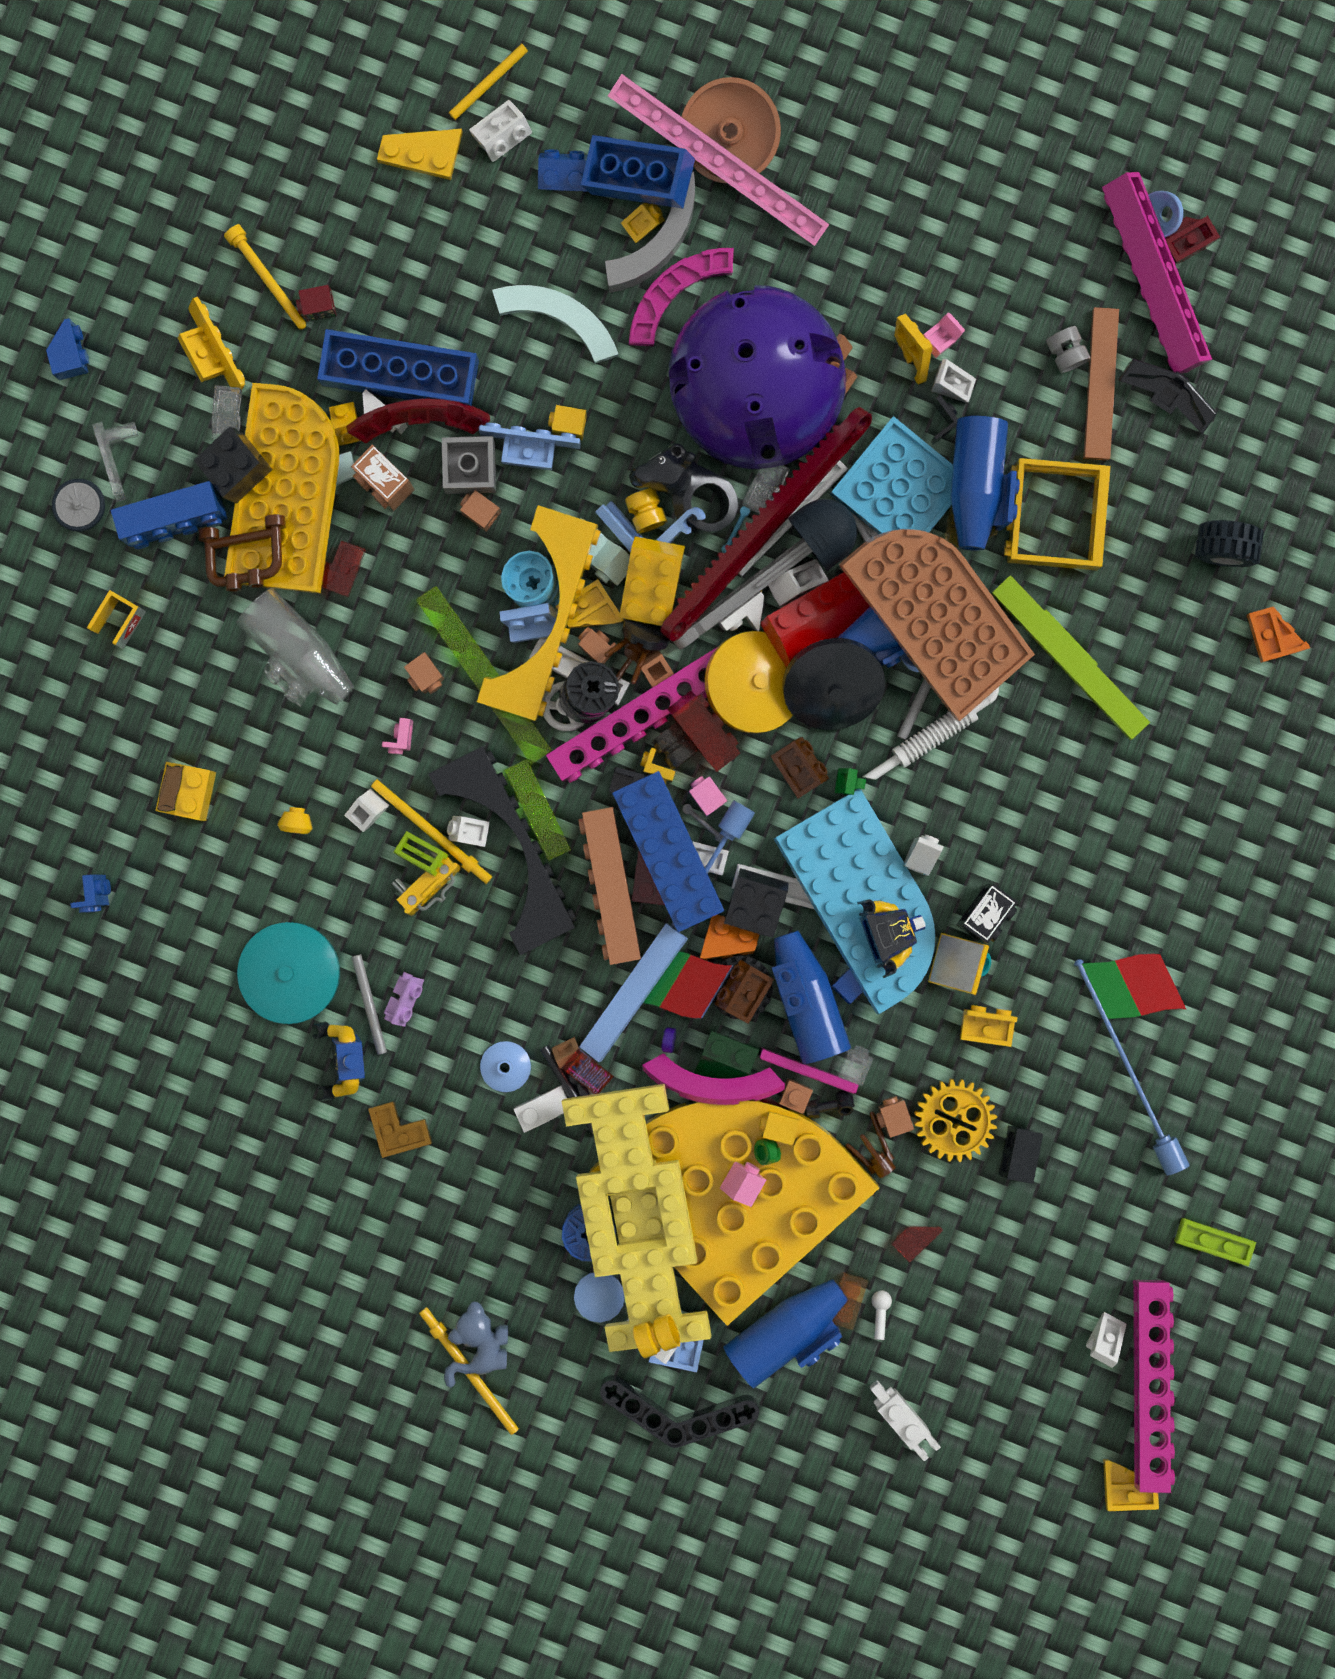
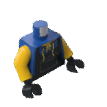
[312,1021,365,1101]

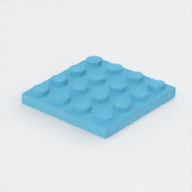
[830,416,953,534]

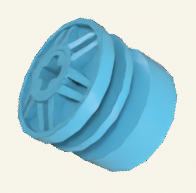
[501,551,560,608]

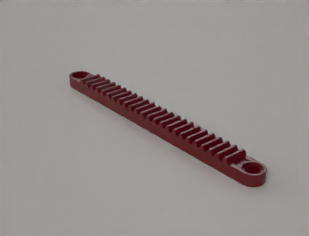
[661,407,872,641]

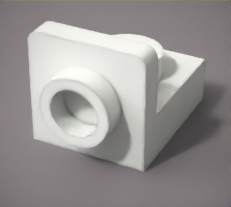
[447,816,490,847]

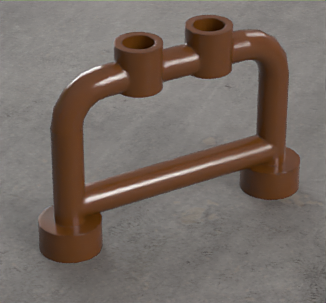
[199,514,286,592]

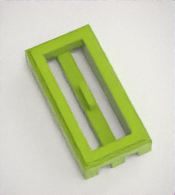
[393,831,448,876]

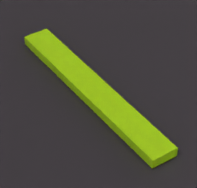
[991,575,1150,740]

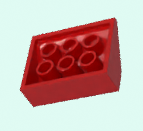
[760,572,870,668]

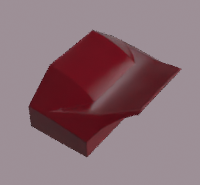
[1165,216,1220,265]

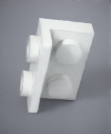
[469,100,532,162]

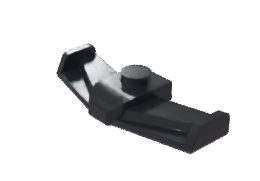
[1118,359,1217,435]

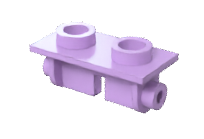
[384,972,424,1027]

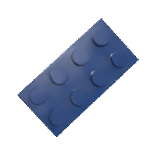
[581,135,695,209]
[111,481,228,549]

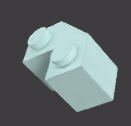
[580,518,630,586]

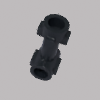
[806,1090,855,1119]

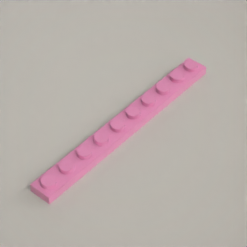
[608,74,829,246]

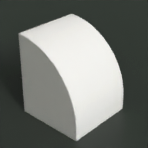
[344,789,389,832]

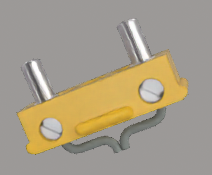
[392,849,461,915]

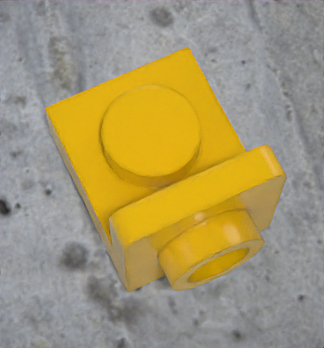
[621,203,665,243]

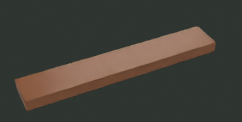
[1083,307,1119,461]

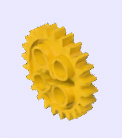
[914,1078,997,1162]

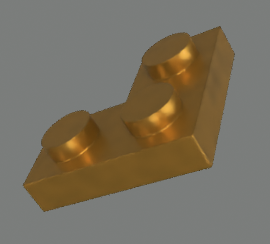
[368,1101,432,1158]

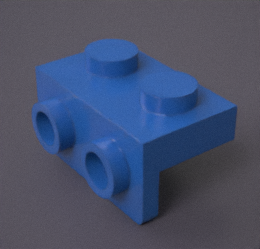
[538,149,588,191]
[70,874,111,913]

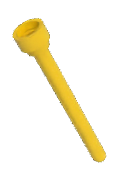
[224,224,306,329]

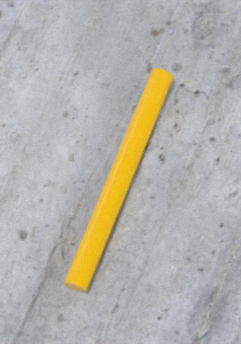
[449,44,528,120]

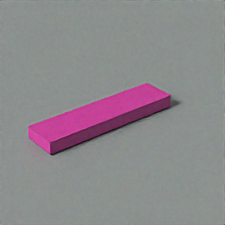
[759,1048,859,1094]

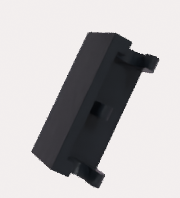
[998,1125,1043,1184]

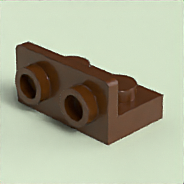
[771,737,829,798]
[715,960,774,1024]

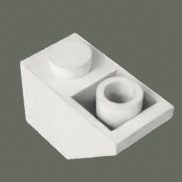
[904,834,943,876]

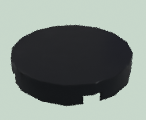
[622,619,671,651]

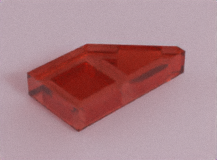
[891,1225,943,1263]

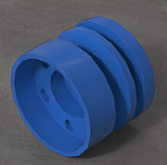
[562,1203,616,1261]

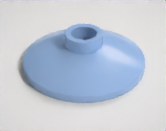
[480,1041,531,1092]

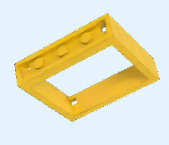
[1004,458,1110,570]

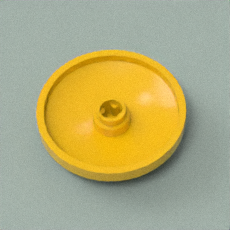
[705,631,793,733]

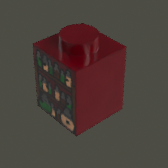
[296,285,337,322]

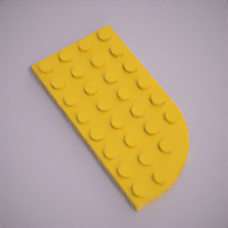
[224,383,339,593]

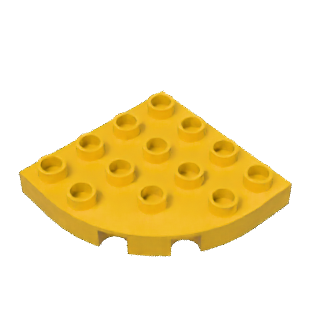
[589,1099,879,1326]

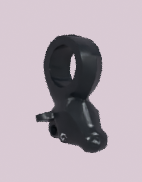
[629,443,738,535]

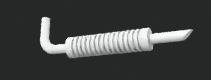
[862,687,999,780]

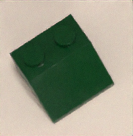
[694,1030,759,1079]

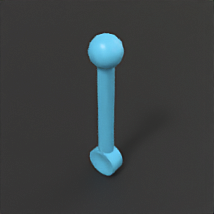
[721,506,750,553]

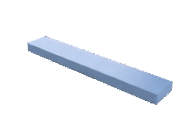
[579,923,688,1062]

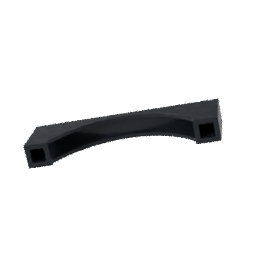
[428,746,578,955]

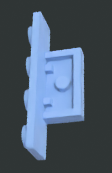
[479,423,581,470]

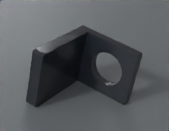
[931,395,958,445]

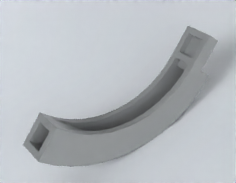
[605,172,695,293]

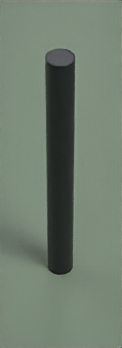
[540,1045,594,1136]

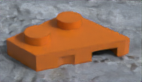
[1247,607,1310,663]

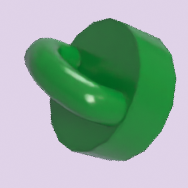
[754,1139,781,1165]

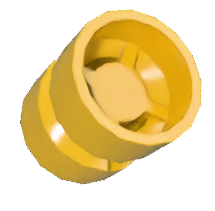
[625,488,668,533]
[633,1314,680,1358]

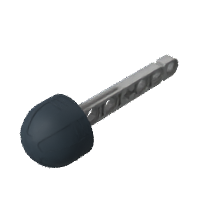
[673,499,857,650]

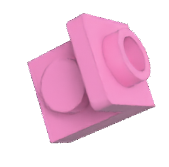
[382,718,413,755]

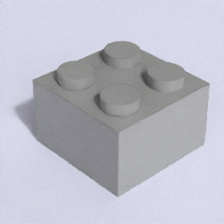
[442,436,496,494]

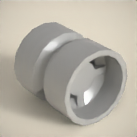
[1046,326,1091,373]

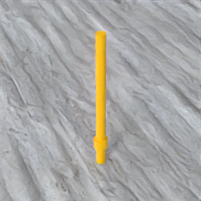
[371,779,492,884]
[419,1307,519,1435]

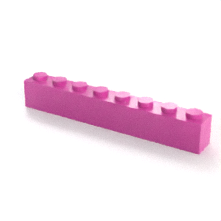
[1102,172,1212,373]

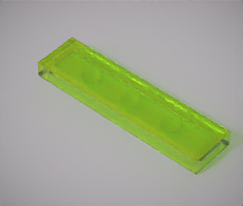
[504,759,571,861]

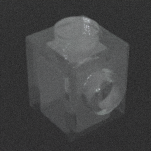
[837,1045,874,1086]

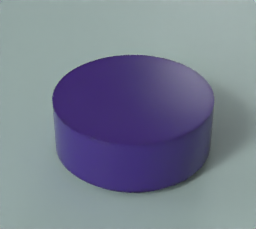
[662,1027,676,1054]

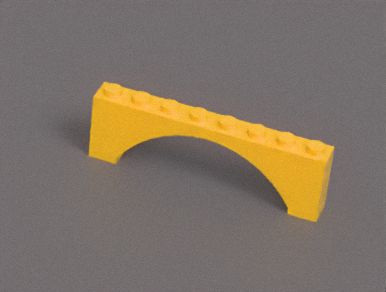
[477,505,601,721]

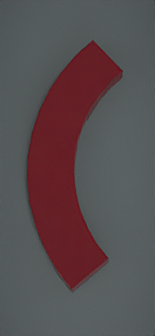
[346,399,490,443]

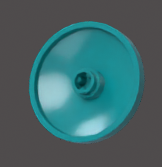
[237,922,340,1024]

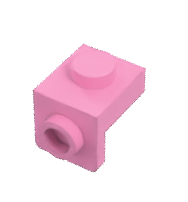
[923,313,965,358]

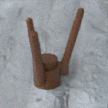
[604,638,650,684]
[845,1112,896,1178]

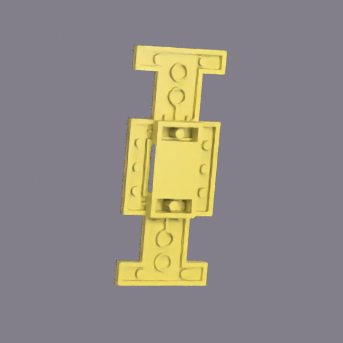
[561,1084,712,1352]

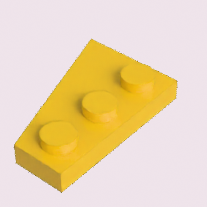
[377,129,463,180]

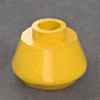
[277,807,312,834]

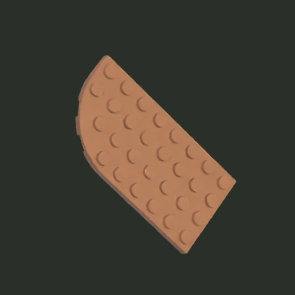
[839,529,1035,721]

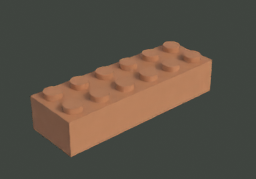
[578,807,641,965]

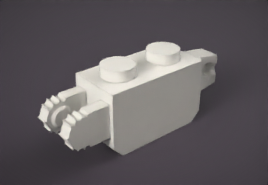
[869,1380,941,1461]

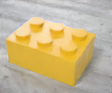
[619,536,685,626]

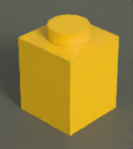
[548,405,587,440]
[759,1111,800,1146]

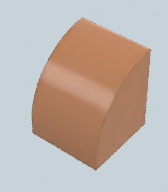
[635,650,674,688]

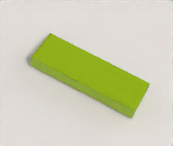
[1174,1218,1256,1267]

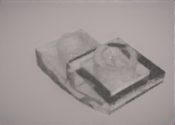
[212,385,242,440]
[742,458,789,514]

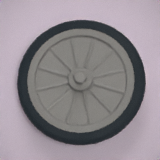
[52,479,105,532]

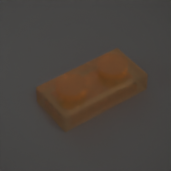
[832,1272,868,1330]

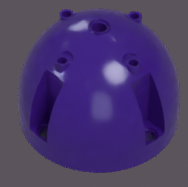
[669,285,846,469]

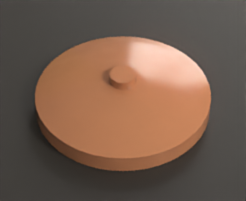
[682,77,781,183]

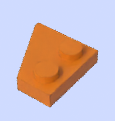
[700,914,759,961]

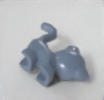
[444,1301,508,1388]

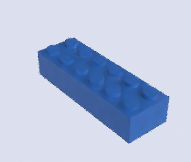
[317,329,479,406]
[613,771,724,932]

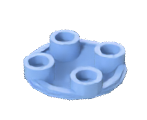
[574,1272,624,1323]

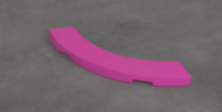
[629,248,734,346]
[643,1053,785,1105]

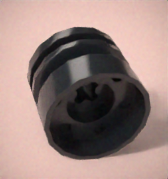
[559,661,619,724]

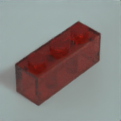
[667,690,740,772]

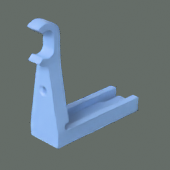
[596,501,706,553]

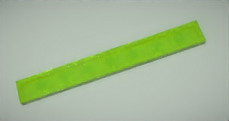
[416,586,552,765]

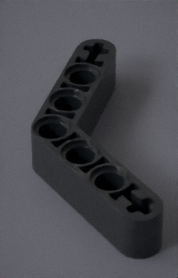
[600,1375,759,1448]

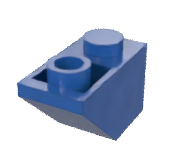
[46,318,90,380]

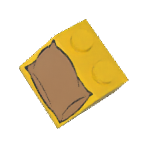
[156,762,216,821]

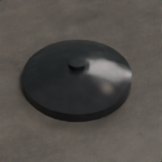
[782,638,885,730]

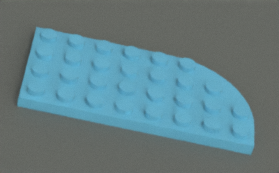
[774,789,935,1014]

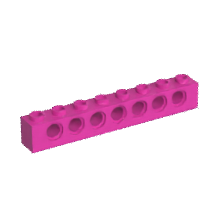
[546,647,717,783]
[1133,1280,1175,1493]

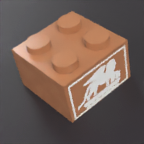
[351,445,415,511]

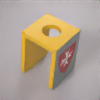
[87,590,146,649]

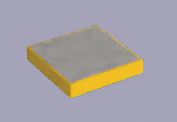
[928,933,989,995]

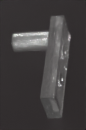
[92,422,139,502]

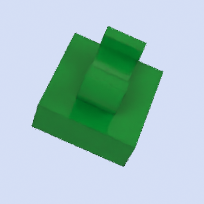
[834,768,866,795]

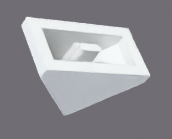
[931,359,976,402]

